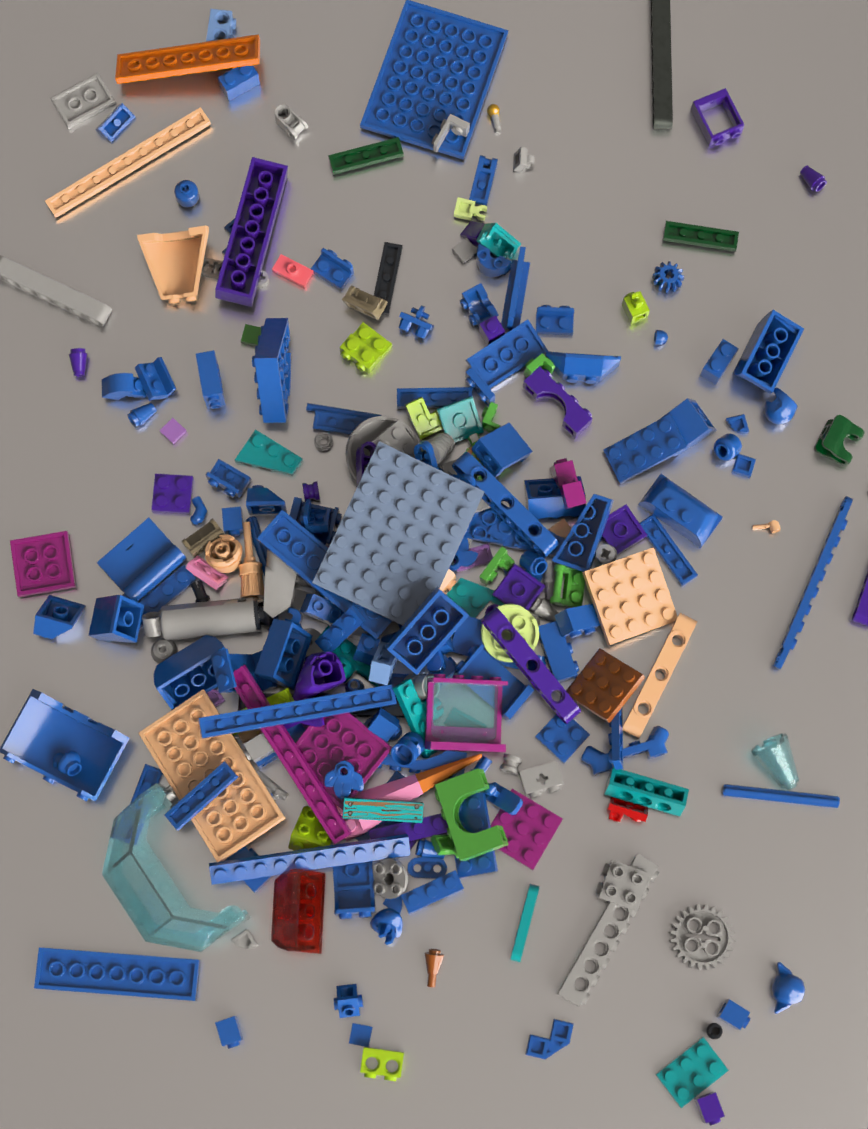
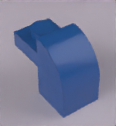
[101,373,146,400]

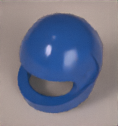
[764,388,798,425]

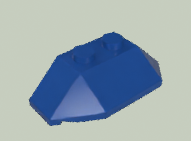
[545,351,621,384]

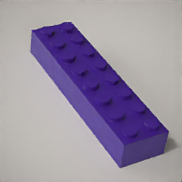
[215,157,288,307]

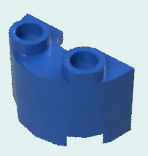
[476,244,511,278]
[459,283,499,326]

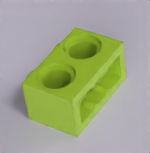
[360,1047,404,1081]

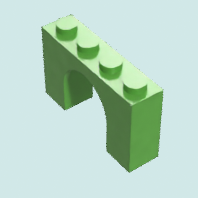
[435,768,509,861]

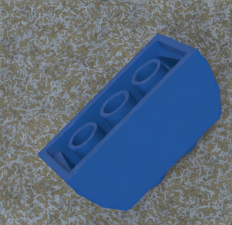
[734,310,804,394]
[638,474,723,548]
[153,635,225,710]

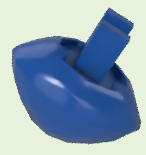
[370,908,403,945]

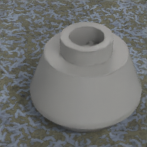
[151,638,177,663]

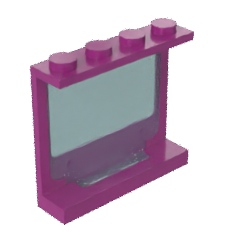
[425,674,508,752]

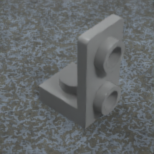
[432,114,470,153]

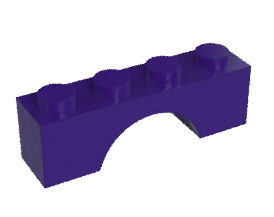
[523,366,593,438]

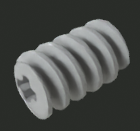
[421,433,455,465]

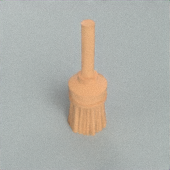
[238,522,264,599]

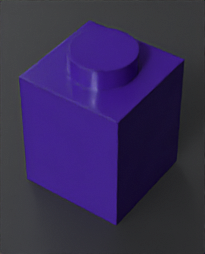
[479,315,505,346]
[694,1092,725,1126]

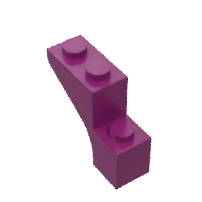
[550,458,586,509]

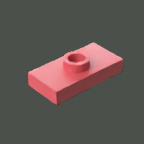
[272,254,314,288]

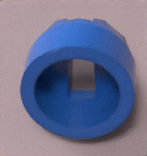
[654,330,668,345]

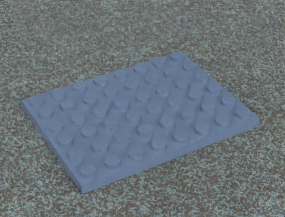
[312,441,485,626]

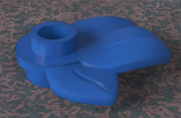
[449,537,478,571]
[324,760,364,800]

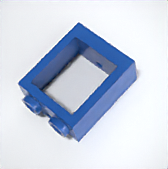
[196,350,225,409]

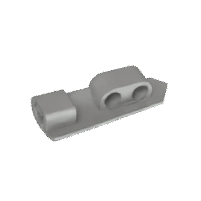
[263,549,297,618]

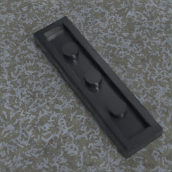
[374,242,403,316]

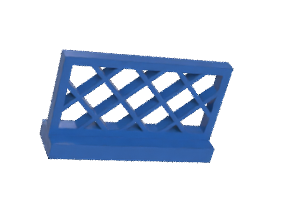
[501,246,530,332]

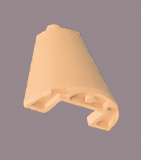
[137,225,209,304]

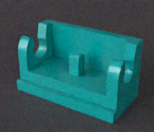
[476,223,521,259]

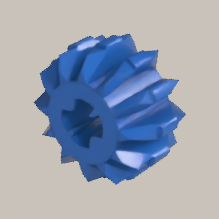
[652,261,684,293]

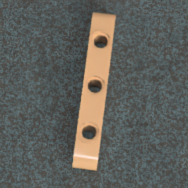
[623,613,698,738]

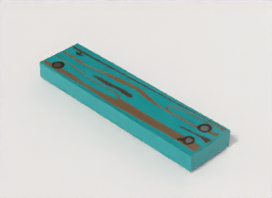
[342,797,424,823]

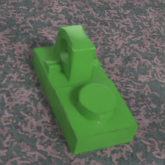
[479,546,515,586]

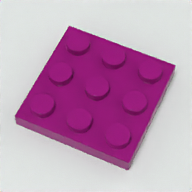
[10,531,76,597]
[490,789,563,870]

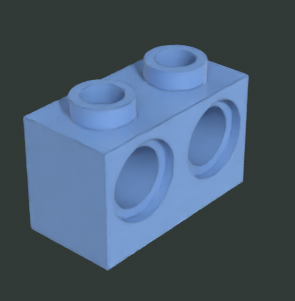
[206,9,236,42]
[369,641,397,685]

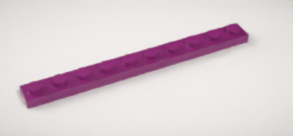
[233,665,352,844]

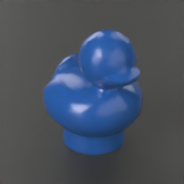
[53,751,82,776]

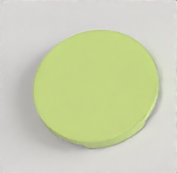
[481,604,539,663]

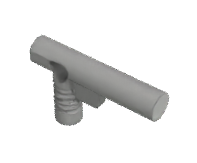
[256,769,289,801]

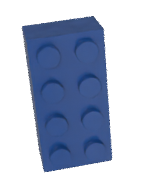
[385,586,469,675]

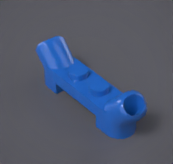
[581,726,669,775]

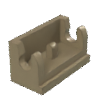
[342,286,388,320]
[181,518,224,558]

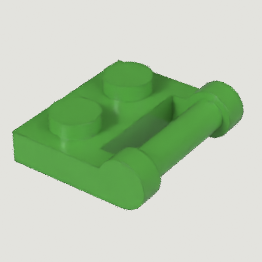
[550,564,585,608]

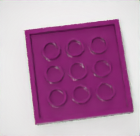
[295,713,392,810]

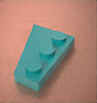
[235,429,303,476]

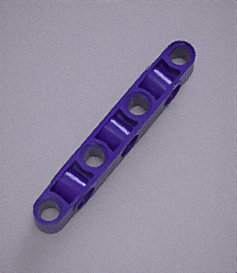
[481,607,581,724]

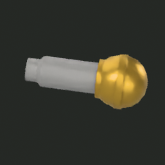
[487,104,501,132]

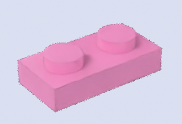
[186,555,228,590]

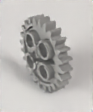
[670,904,735,970]

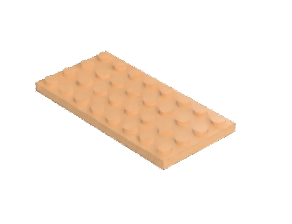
[138,689,286,862]

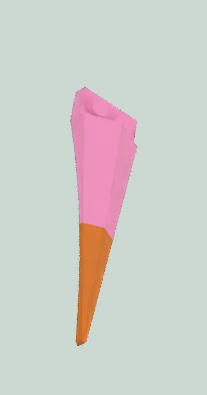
[334,754,482,841]

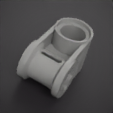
[275,104,308,140]

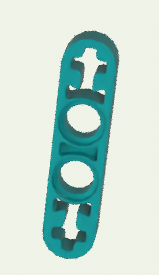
[510,884,540,962]

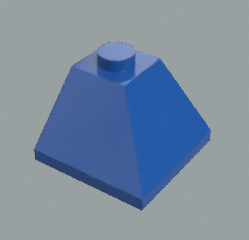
[246,485,287,515]
[33,595,86,639]

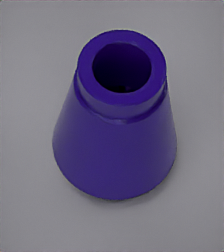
[800,165,827,192]
[69,348,87,376]

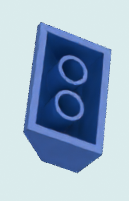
[524,476,586,519]
[255,619,313,690]

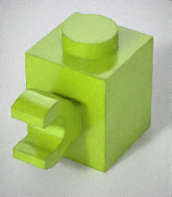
[622,291,650,324]

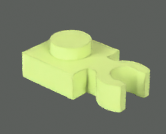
[454,197,487,221]

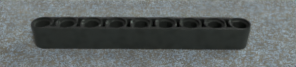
[650,0,673,129]

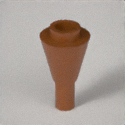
[425,949,444,987]

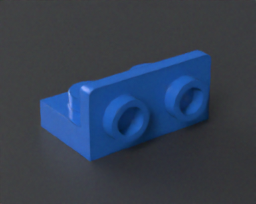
[311,248,354,291]
[536,305,574,336]
[135,357,176,400]

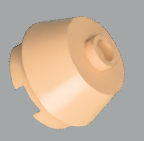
[205,534,243,573]

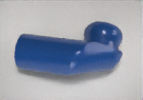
[190,496,207,525]

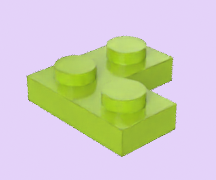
[404,397,443,440]

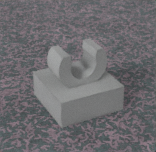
[513,147,535,172]

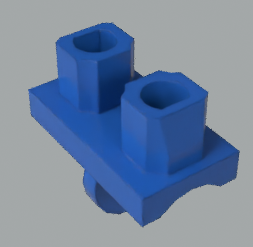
[399,305,434,339]

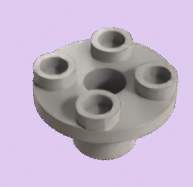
[373,858,408,899]

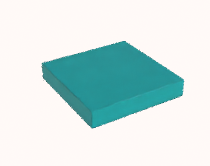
[436,396,484,443]

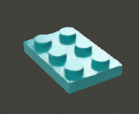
[655,1037,729,1108]

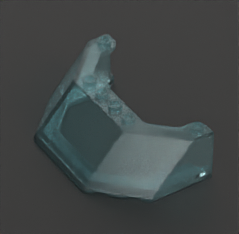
[102,783,251,952]

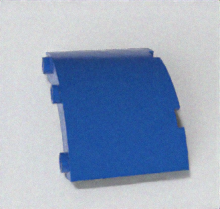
[0,689,130,802]

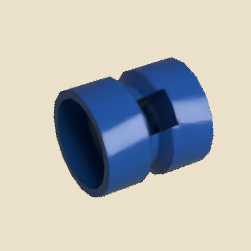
[391,732,425,767]

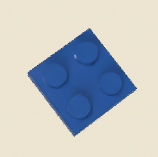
[535,714,590,764]

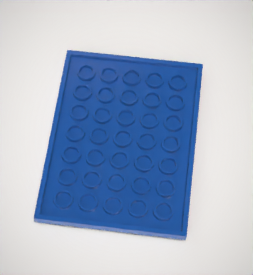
[360,0,509,160]

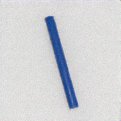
[306,403,382,418]

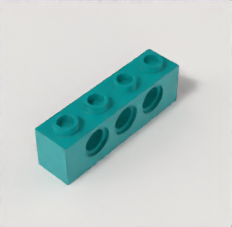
[604,767,689,816]

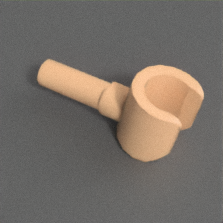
[753,520,781,533]

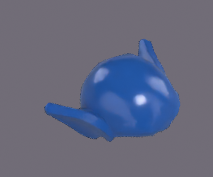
[772,962,805,1014]

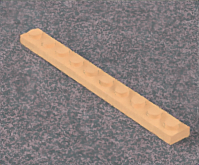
[45,107,211,218]

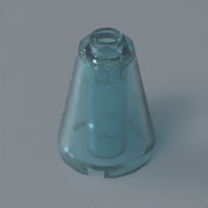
[751,733,799,790]

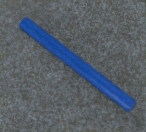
[722,784,840,808]

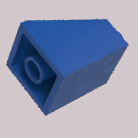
[660,398,717,457]
[88,595,144,643]

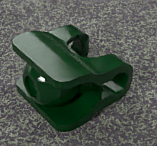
[814,415,865,465]

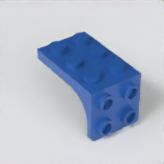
[333,861,376,919]

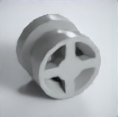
[596,544,617,564]
[499,754,522,775]

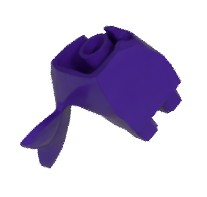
[283,651,346,730]

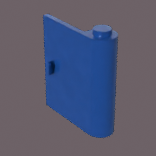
[97,517,187,602]

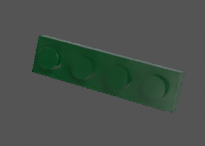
[328,137,404,175]
[663,221,739,252]

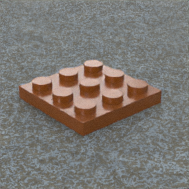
[566,648,645,723]

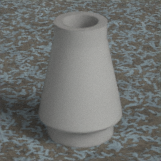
[530,596,558,622]

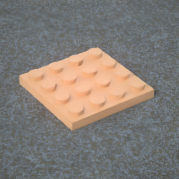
[582,547,678,645]

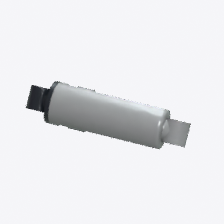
[142,596,279,641]

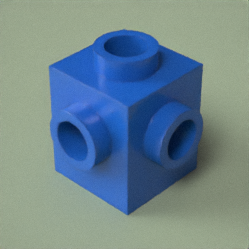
[334,984,363,1018]

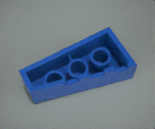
[552,494,614,572]

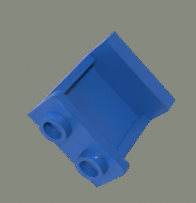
[471,423,533,478]
[289,497,342,547]

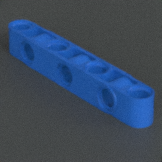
[452,452,559,558]

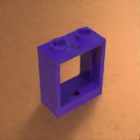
[690,88,744,146]

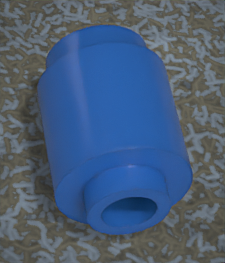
[520,550,547,575]

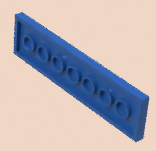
[257,510,392,640]
[34,947,200,1001]

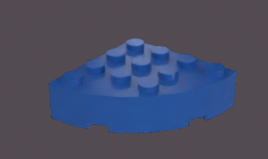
[252,318,291,423]

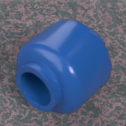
[174,180,199,207]
[714,434,742,461]

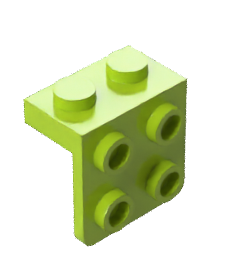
[288,806,332,851]

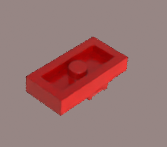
[608,797,649,822]

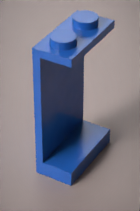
[453,644,534,720]
[210,648,277,693]

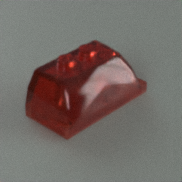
[271,869,325,954]

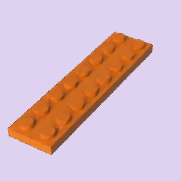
[115,34,260,84]

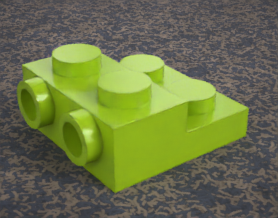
[339,322,392,374]

